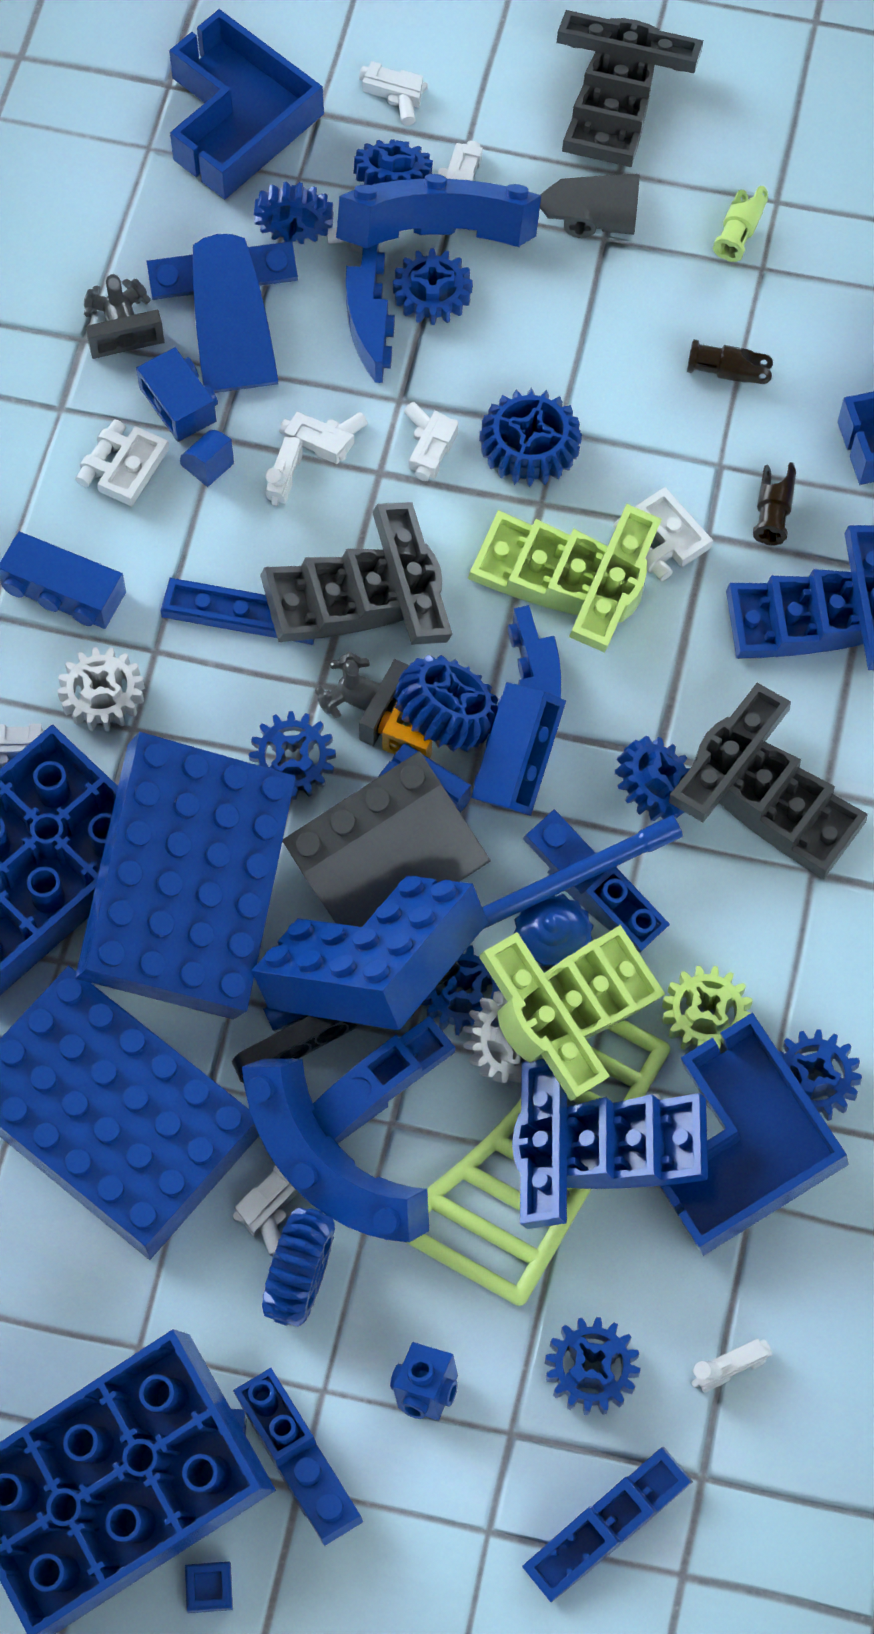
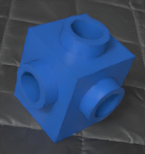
[390,1342,458,1421]

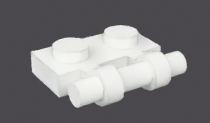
[75,419,169,507]
[613,487,713,581]

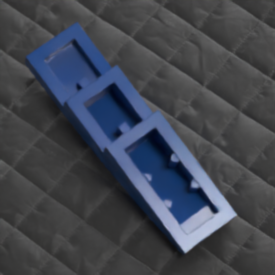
[522,1447,693,1602]

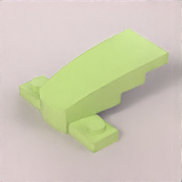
[468,504,662,653]
[479,925,665,1101]

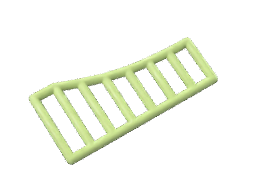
[405,1020,670,1306]

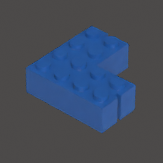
[169,9,324,200]
[251,876,488,1030]
[659,1012,849,1256]

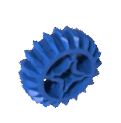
[479,387,582,487]
[394,655,498,752]
[262,1207,335,1327]

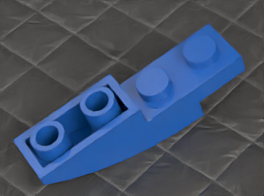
[346,244,395,383]
[508,605,561,698]
[523,809,670,953]
[312,1016,455,1144]
[233,1368,363,1546]

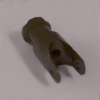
[687,339,773,384]
[753,462,796,545]

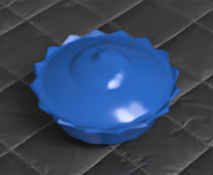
[513,894,594,967]

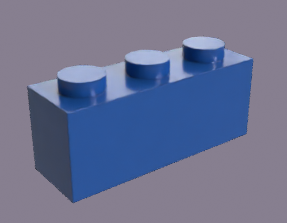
[0,531,126,629]
[471,682,566,816]

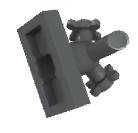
[84,274,165,359]
[315,652,409,746]

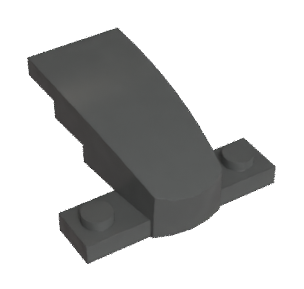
[556,10,704,167]
[260,502,452,645]
[669,682,868,879]

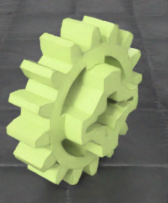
[662,966,753,1050]

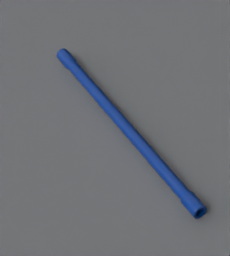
[263,815,683,1031]

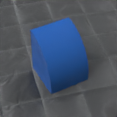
[180,430,234,487]

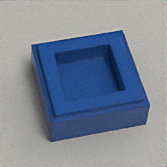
[185,1561,233,1613]

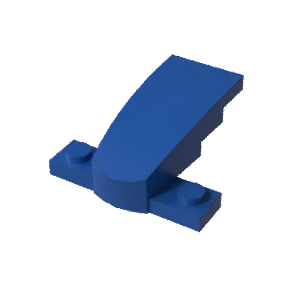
[146,234,298,393]
[726,525,874,670]
[512,1058,708,1229]

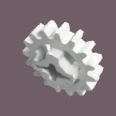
[57,647,145,731]
[463,991,543,1083]

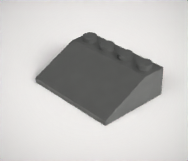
[282,751,491,927]

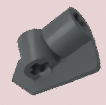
[540,174,640,238]

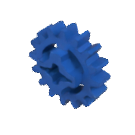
[353,139,433,185]
[254,182,334,244]
[393,248,473,325]
[249,711,336,800]
[615,736,690,821]
[421,945,501,1036]
[779,1029,862,1121]
[544,1317,641,1415]

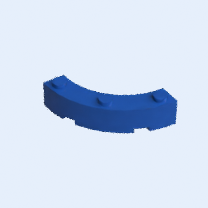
[336,174,542,249]
[242,1058,429,1242]

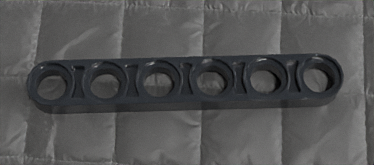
[232,961,460,1083]

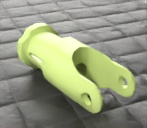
[713,186,768,262]

